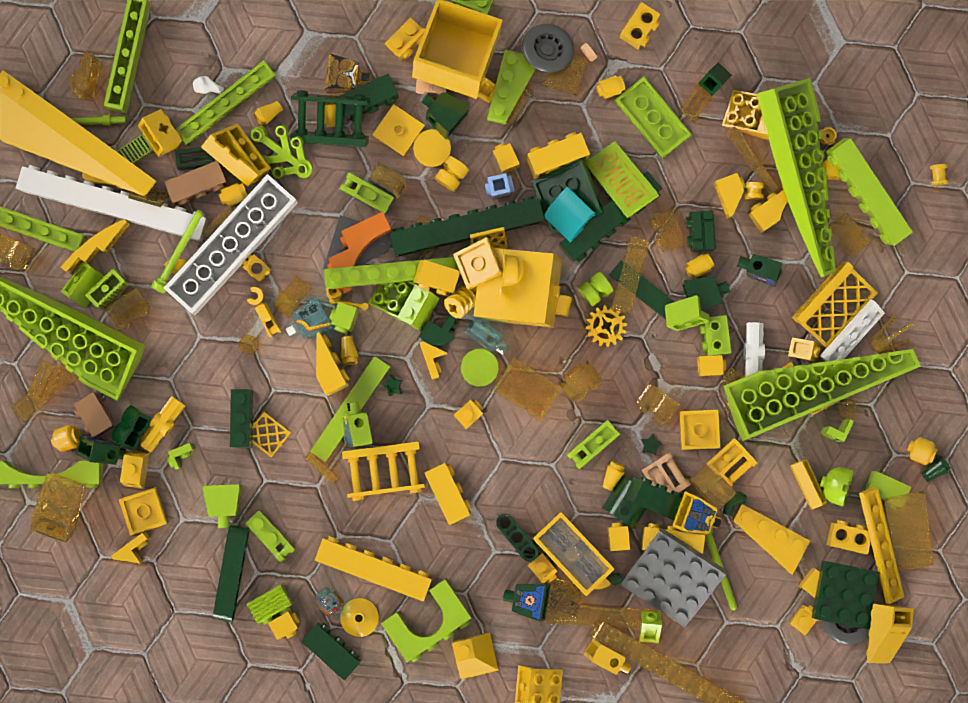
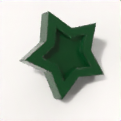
[383,374,403,397]
[641,434,662,456]

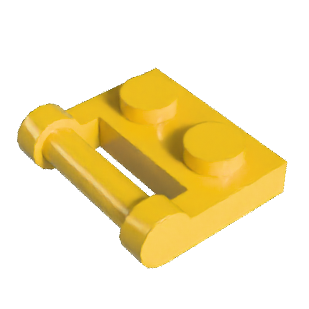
[706,438,757,489]

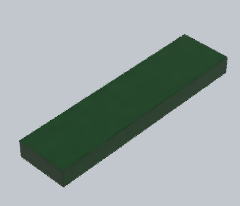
[609,260,674,320]

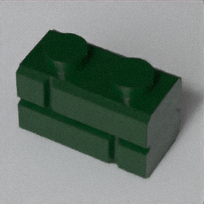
[686,210,716,252]

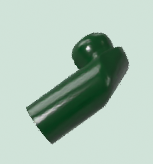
[722,492,747,516]

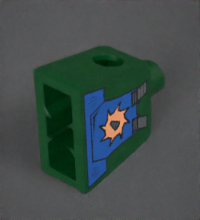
[737,254,782,287]
[76,436,127,465]
[503,584,551,622]

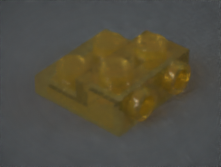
[69,52,100,100]

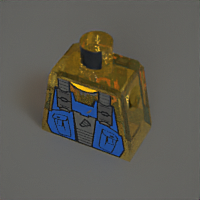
[367,162,407,199]

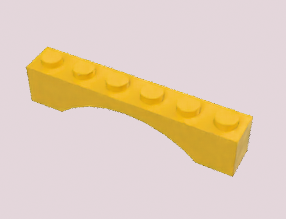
[748,159,840,233]

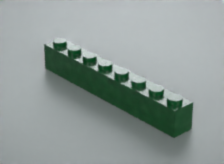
[390,196,544,258]

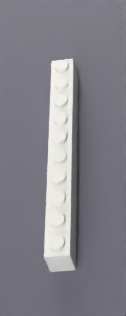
[16,165,209,242]

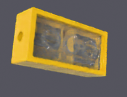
[533,512,614,596]

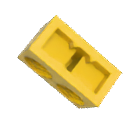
[619,2,661,50]
[826,520,871,555]

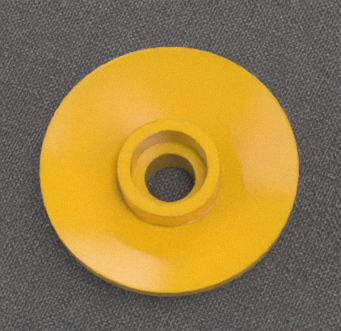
[340,598,379,637]

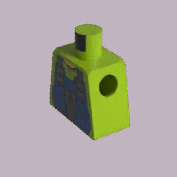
[342,402,373,447]

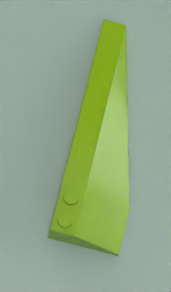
[757,78,836,277]
[0,276,146,401]
[723,349,921,441]

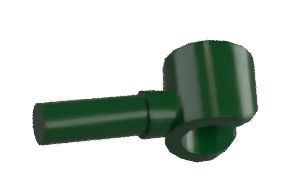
[609,571,622,585]

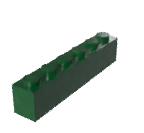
[558,171,662,263]

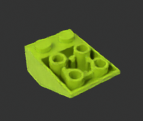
[368,281,440,332]

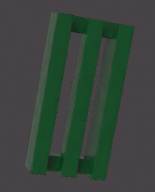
[175,147,215,170]

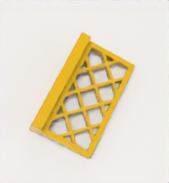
[791,262,878,349]

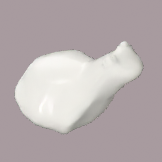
[193,76,224,94]

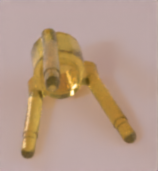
[870,314,914,354]

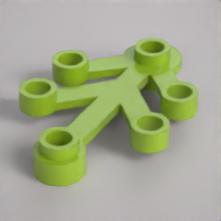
[251,125,313,179]

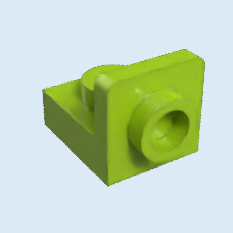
[167,443,195,470]
[639,611,662,643]

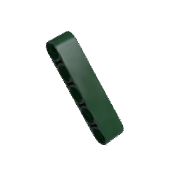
[213,525,250,622]

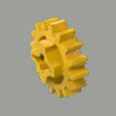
[585,305,627,347]

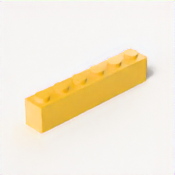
[315,536,432,602]

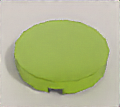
[461,349,499,387]

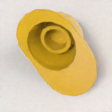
[498,250,524,297]

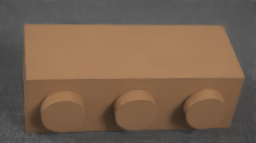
[164,161,229,207]

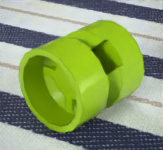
[577,271,614,307]

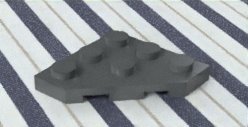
[323,215,393,270]

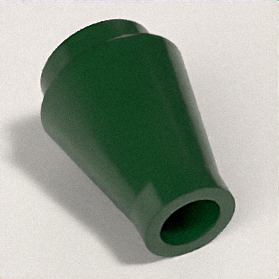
[921,456,951,482]

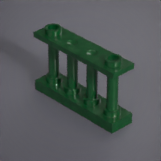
[290,90,370,147]

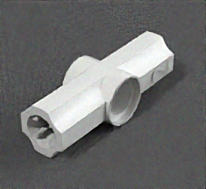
[743,322,765,377]

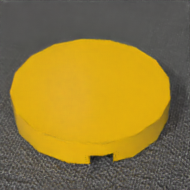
[413,129,451,168]

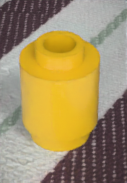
[596,75,625,99]
[218,183,248,207]
[685,254,715,279]

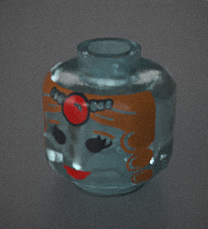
[315,587,344,616]

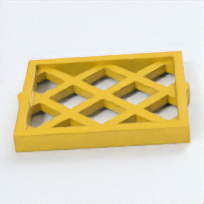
[470,227,508,249]
[252,412,291,458]

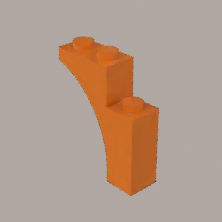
[327,212,392,295]

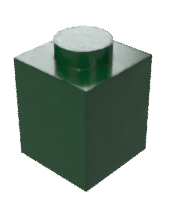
[698,62,732,96]

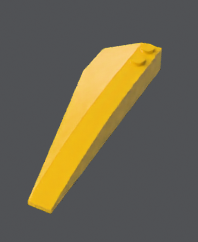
[0,70,157,197]

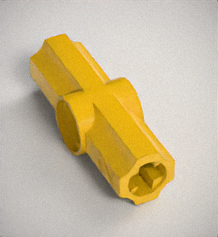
[139,396,186,453]

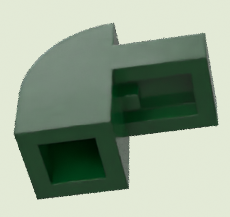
[419,314,459,347]

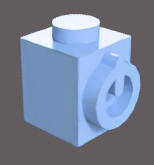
[485,173,514,199]

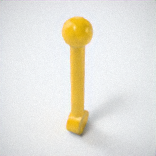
[329,298,369,311]

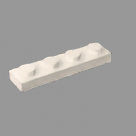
[820,299,885,362]

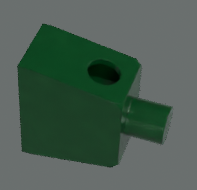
[422,92,470,139]
[682,277,730,312]

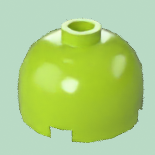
[820,467,853,506]

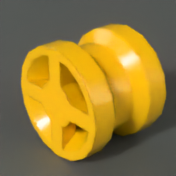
[744,182,764,200]

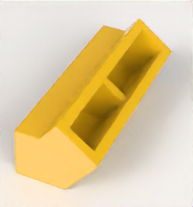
[790,458,827,509]

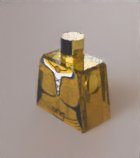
[325,53,370,93]

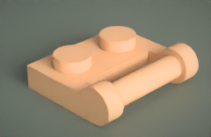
[641,452,691,493]

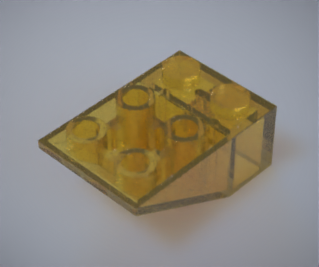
[30,472,84,543]

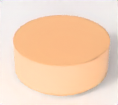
[580,43,597,62]

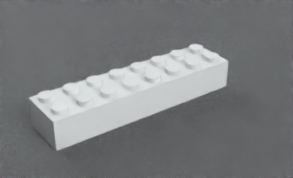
[164,174,298,315]

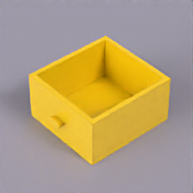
[412,0,503,99]
[473,248,562,328]

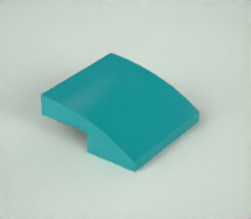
[544,187,595,242]

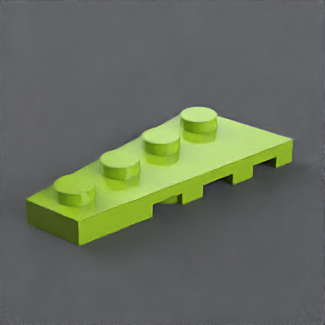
[487,49,536,124]

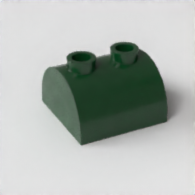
[602,476,647,529]

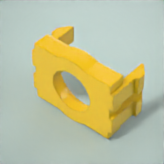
[242,254,271,282]

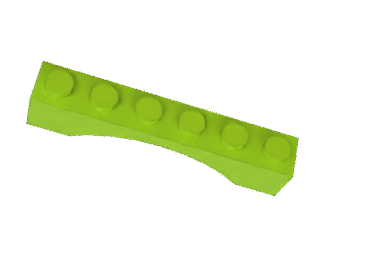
[0,461,103,488]

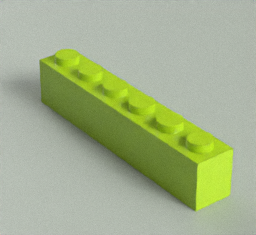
[104,0,151,114]
[826,138,913,246]

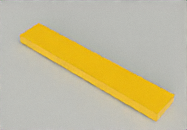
[859,487,904,604]

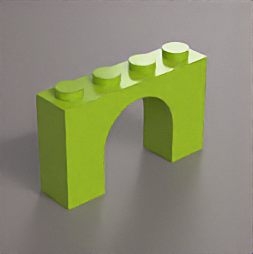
[381,578,472,662]

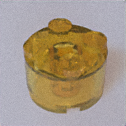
[557,359,602,403]

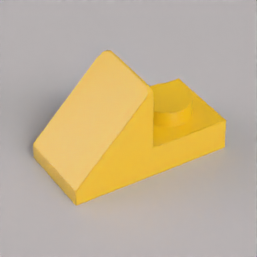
[420,342,448,380]
[111,532,150,563]

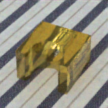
[689,464,737,510]

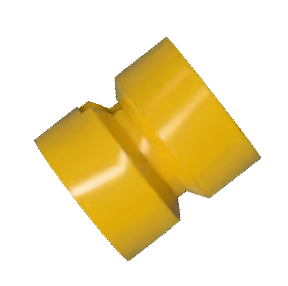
[434,156,469,192]

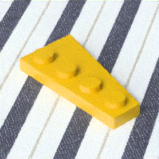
[732,504,810,575]

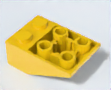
[722,90,769,140]
[316,332,350,396]
[866,604,914,663]

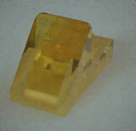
[273,276,312,318]

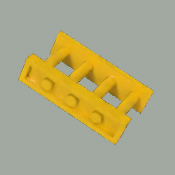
[342,442,425,501]

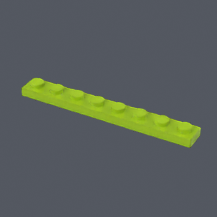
[323,257,462,289]

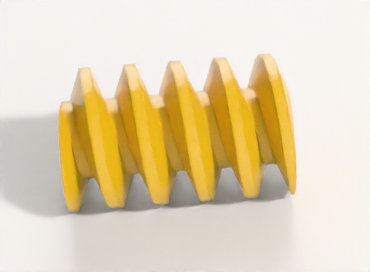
[444,283,477,318]

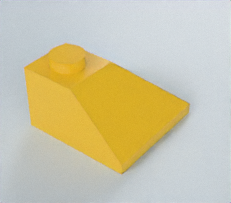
[452,632,498,679]

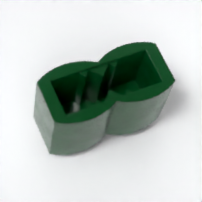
[111,405,151,451]

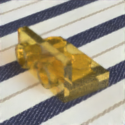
[651,209,685,252]

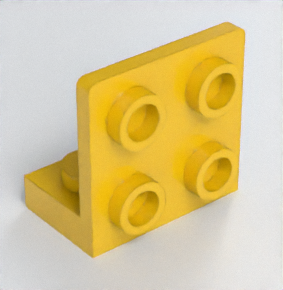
[515,665,563,703]

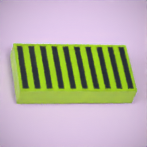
[117,134,154,164]

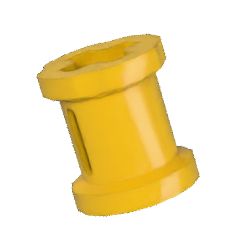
[930,164,949,186]

